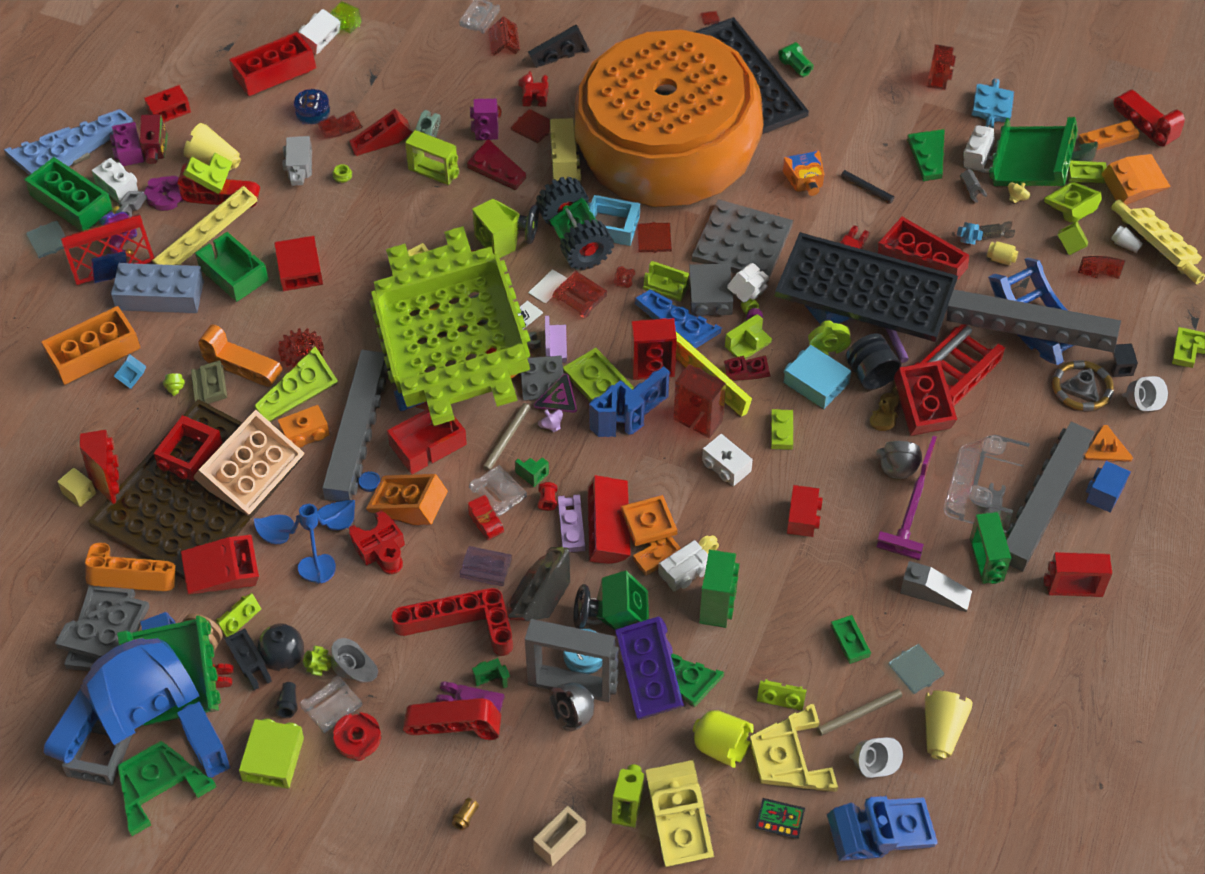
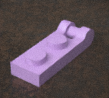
[558,495,585,553]

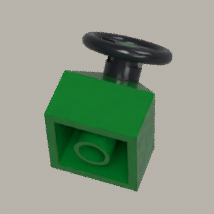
[573,570,649,631]

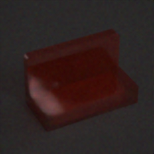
[489,16,520,55]

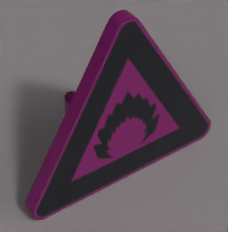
[534,374,577,413]

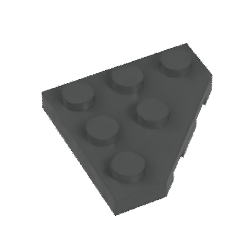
[55,597,150,659]

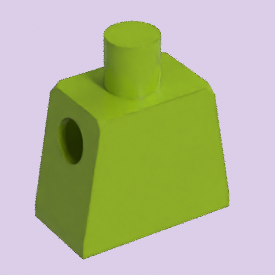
[612,764,644,828]

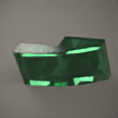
[1071,142,1098,162]

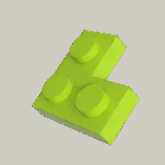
[183,153,232,194]
[1172,327,1205,368]

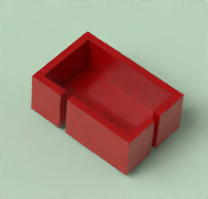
[387,408,467,475]

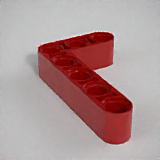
[392,588,513,656]

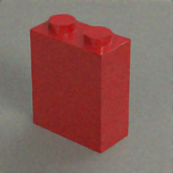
[274,236,323,291]

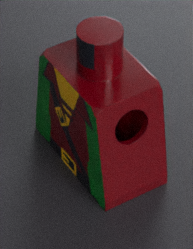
[140,115,168,164]

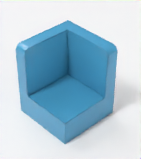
[114,354,146,389]

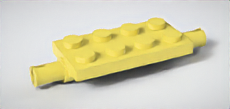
[1111,200,1205,285]

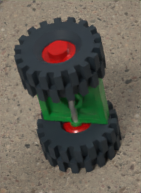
[536,177,614,270]

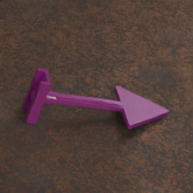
[877,436,937,560]

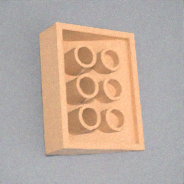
[193,410,305,515]

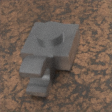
[116,191,147,217]

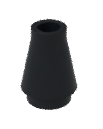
[274,682,298,718]

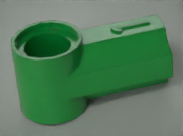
[778,42,814,77]

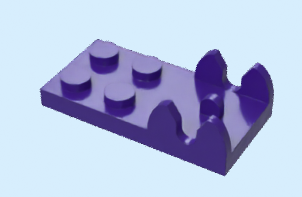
[616,616,684,720]

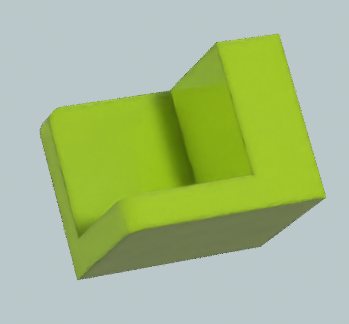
[1058,221,1088,255]

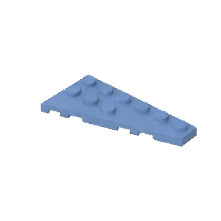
[4,109,133,175]

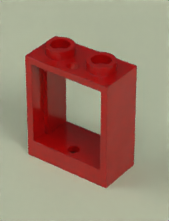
[153,415,222,481]
[1044,552,1113,597]

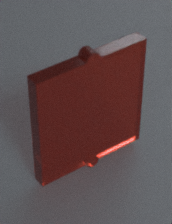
[511,109,550,144]
[637,221,672,253]

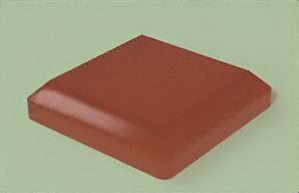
[701,11,720,25]

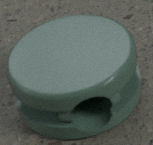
[415,110,441,138]

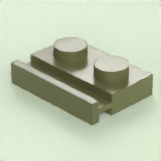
[191,360,227,404]

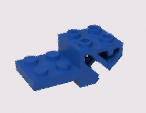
[589,366,670,437]
[827,796,938,861]

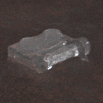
[469,465,527,516]
[299,675,362,733]

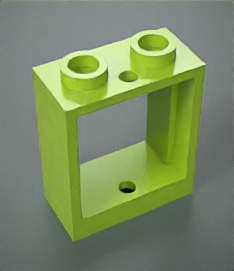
[405,130,459,185]

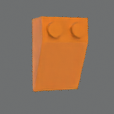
[1101,154,1170,205]
[366,474,448,525]

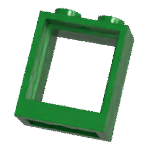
[969,512,1011,584]

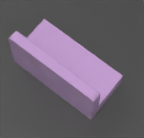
[545,316,567,363]

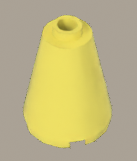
[184,123,241,170]
[925,690,973,760]

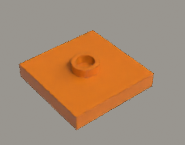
[621,495,678,546]

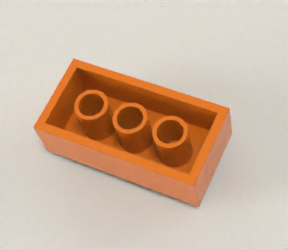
[41,306,141,385]

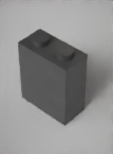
[689,264,733,316]

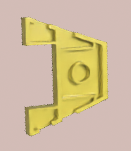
[750,704,838,792]

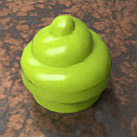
[163,373,185,396]

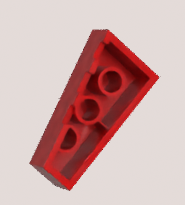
[878,216,969,281]

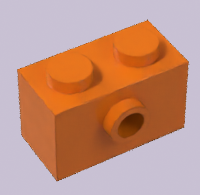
[278,405,330,448]

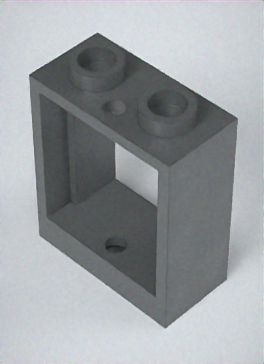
[62,718,133,786]

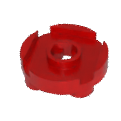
[333,712,382,761]

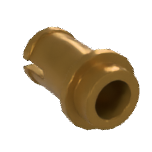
[452,798,479,831]

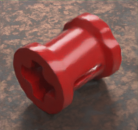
[538,482,558,511]

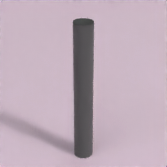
[927,326,972,363]

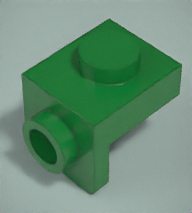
[472,658,510,689]

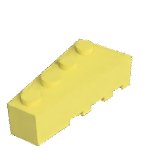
[550,118,581,181]

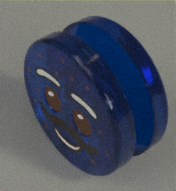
[294,89,330,124]

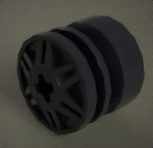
[846,333,902,390]

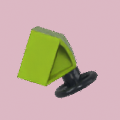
[472,199,539,258]

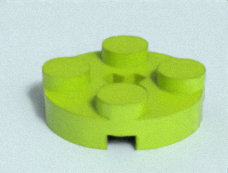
[808,320,851,355]

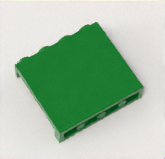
[989,117,1078,186]
[117,615,221,728]

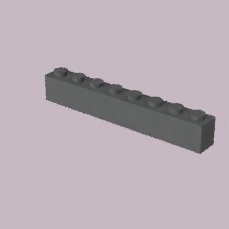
[946,290,1121,353]
[323,350,390,502]
[1006,422,1095,572]

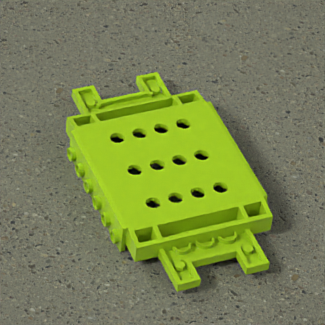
[369,226,531,426]

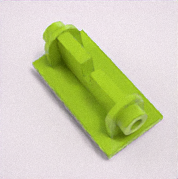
[216,593,261,637]
[757,679,807,711]

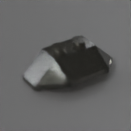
[507,547,570,621]

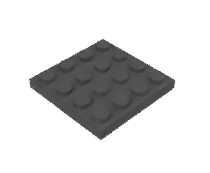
[692,199,793,283]

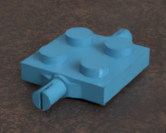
[972,79,1014,128]

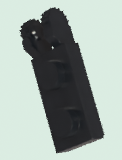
[224,628,272,691]

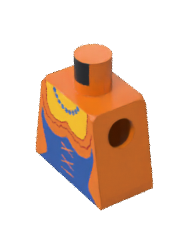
[783,151,824,196]

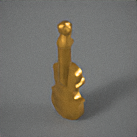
[870,381,901,431]

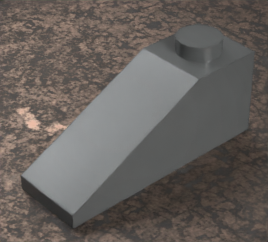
[900,561,972,612]

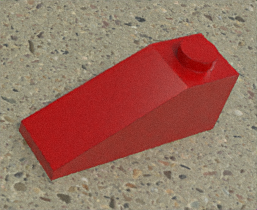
[349,109,413,156]

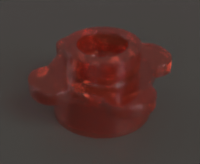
[613,266,636,288]

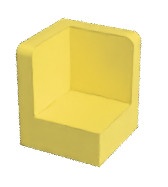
[57,468,96,507]

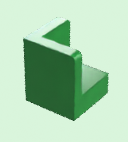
[515,457,549,487]

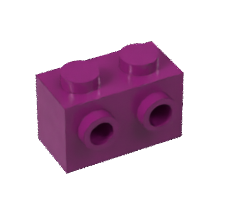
[470,99,499,140]
[110,122,144,166]

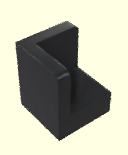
[1111,343,1138,377]

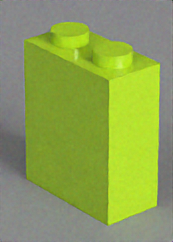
[239,719,304,789]

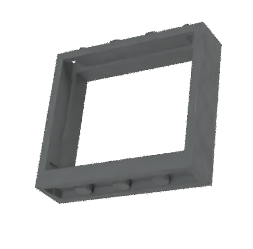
[525,619,619,702]

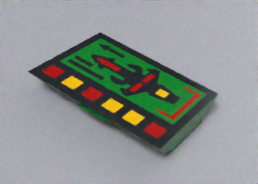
[756,798,805,839]

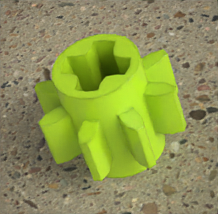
[303,646,332,676]

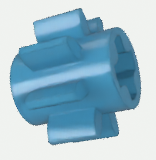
[956,222,983,245]

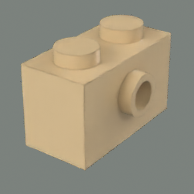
[533,806,586,867]

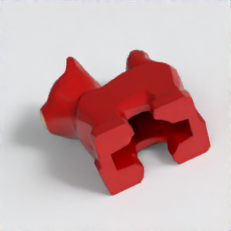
[518,71,549,107]

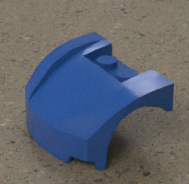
[81,638,199,745]

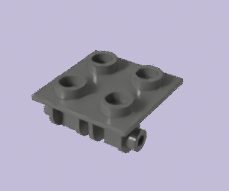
[521,355,563,400]

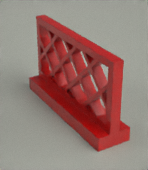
[60,214,154,285]

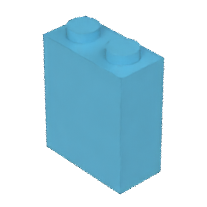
[784,345,851,409]

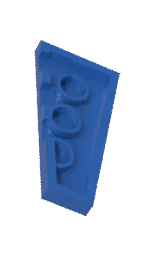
[635,289,722,349]

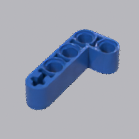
[44,688,98,763]

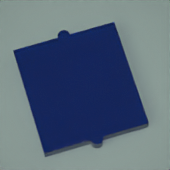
[91,251,127,283]

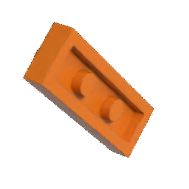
[1078,120,1140,153]

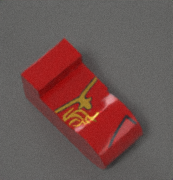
[468,495,504,540]

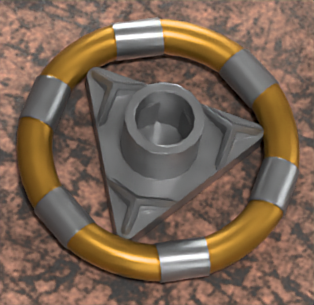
[1052,360,1114,411]

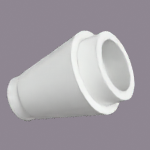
[1111,226,1143,253]

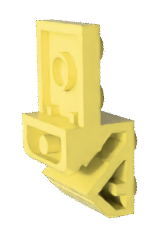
[645,760,714,867]

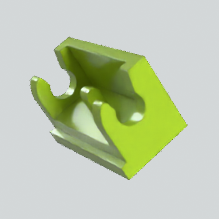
[643,261,689,302]

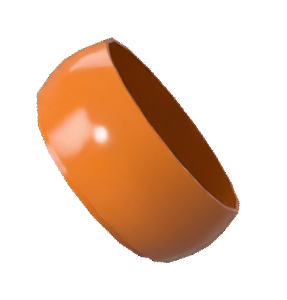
[575,29,763,207]

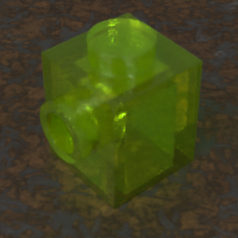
[331,1,361,33]

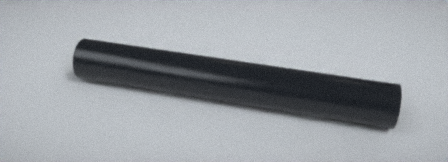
[841,170,895,203]

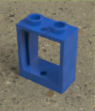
[177,702,231,778]

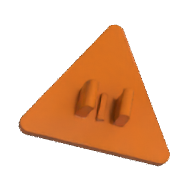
[1084,425,1133,462]

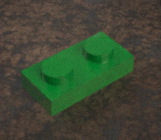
[830,615,871,664]

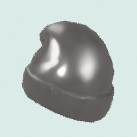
[876,441,922,479]

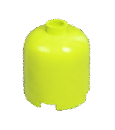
[693,710,754,768]

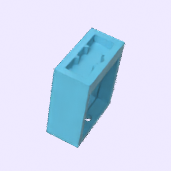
[588,195,640,246]

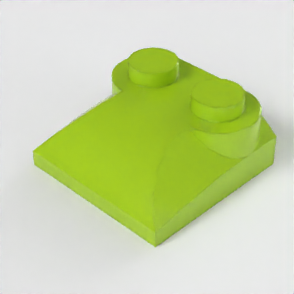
[1044,182,1102,223]

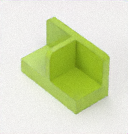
[725,314,772,359]

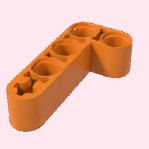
[198,324,283,387]
[85,542,175,591]

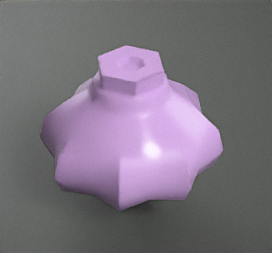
[538,409,563,433]

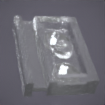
[459,0,500,34]

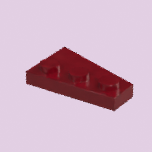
[467,139,526,191]

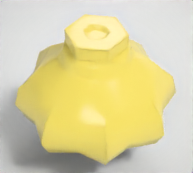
[1008,182,1030,204]

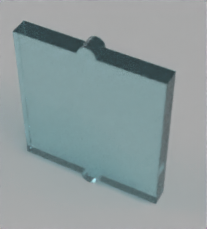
[26,221,65,258]
[888,644,944,694]

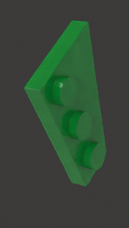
[907,129,945,181]
[671,653,724,708]

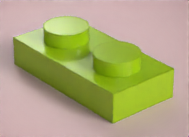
[1067,161,1107,183]
[771,409,793,450]

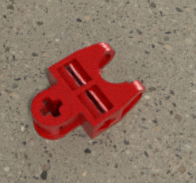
[348,510,405,574]

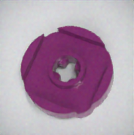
[145,176,184,211]

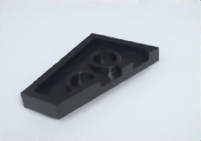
[528,24,590,68]

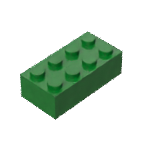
[24,157,113,231]

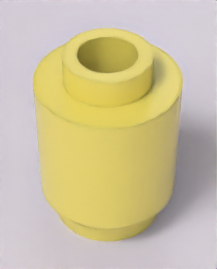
[987,241,1019,266]

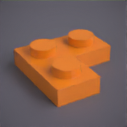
[633,536,681,576]

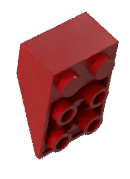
[80,429,119,504]
[181,534,259,594]

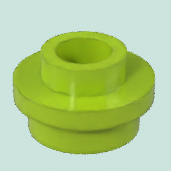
[332,164,352,183]

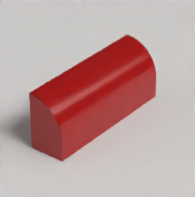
[588,475,630,564]

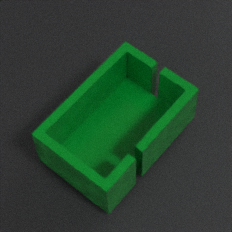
[195,232,269,302]
[699,549,740,628]

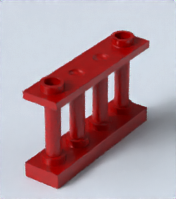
[915,324,1005,406]

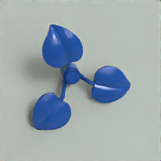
[254,500,355,584]

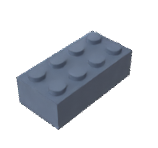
[111,263,204,313]

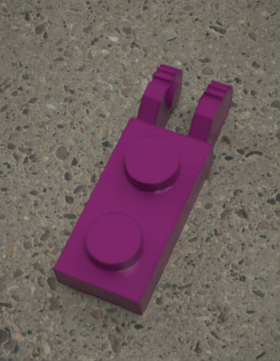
[435,681,505,712]

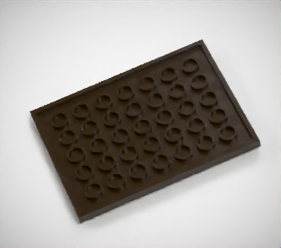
[88,399,302,580]

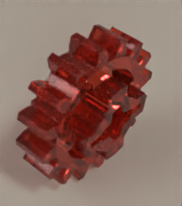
[278,328,324,368]

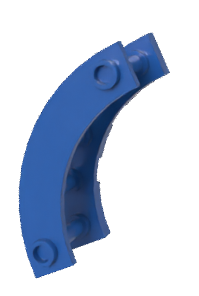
[988,258,1074,365]

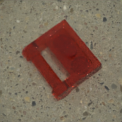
[552,271,607,318]

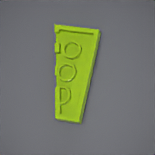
[254,346,338,422]

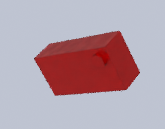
[229,32,316,96]

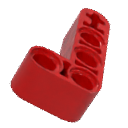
[1113,89,1185,147]
[178,163,260,208]
[403,698,501,740]

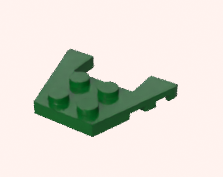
[118,741,217,836]

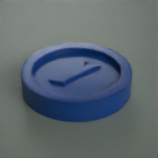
[359,471,381,492]

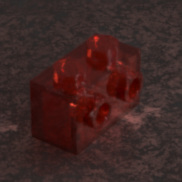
[927,44,956,90]

